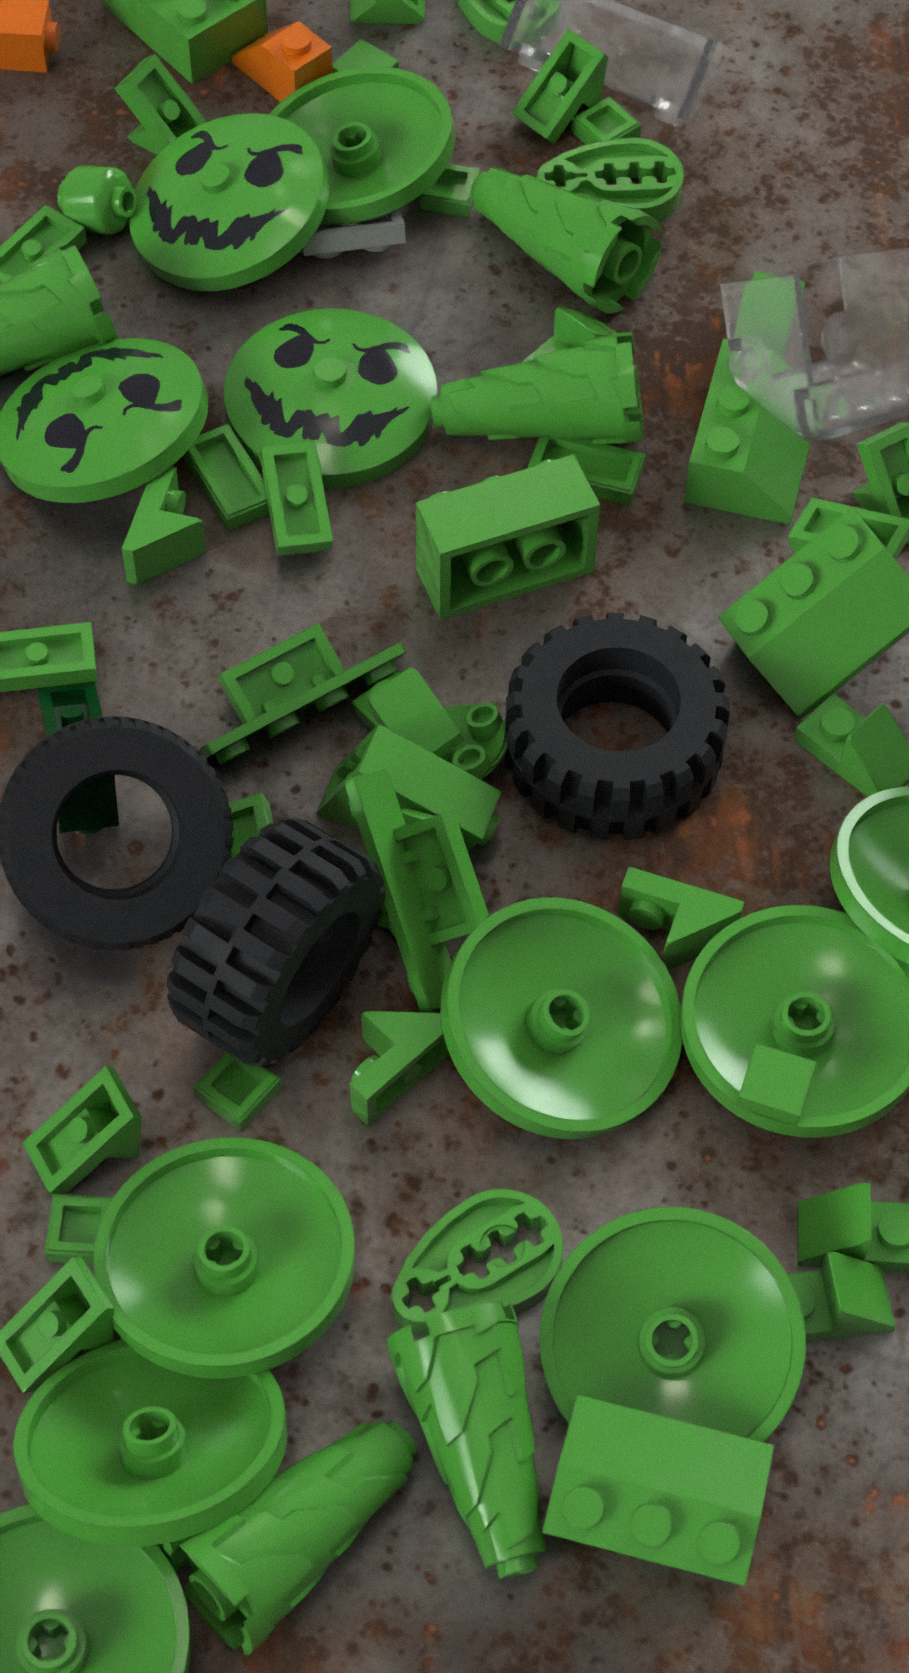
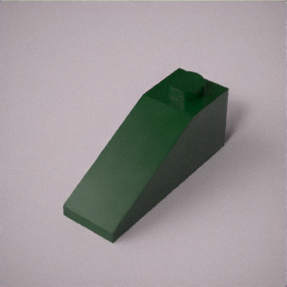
[38,682,119,834]

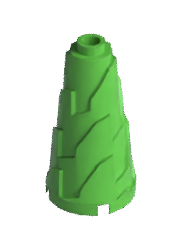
[470,168,662,314]
[0,242,118,376]
[431,331,644,444]
[386,1301,546,1580]
[163,1420,417,1656]

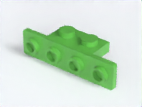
[198,623,407,765]
[345,769,489,1012]

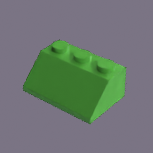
[684,338,822,525]
[717,507,909,719]
[542,1395,774,1586]

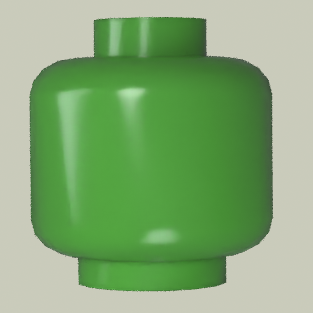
[57,165,137,235]

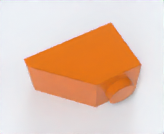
[0,0,61,73]
[232,21,333,102]

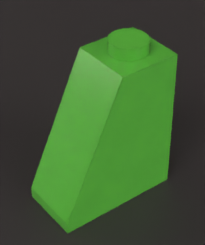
[315,724,501,851]

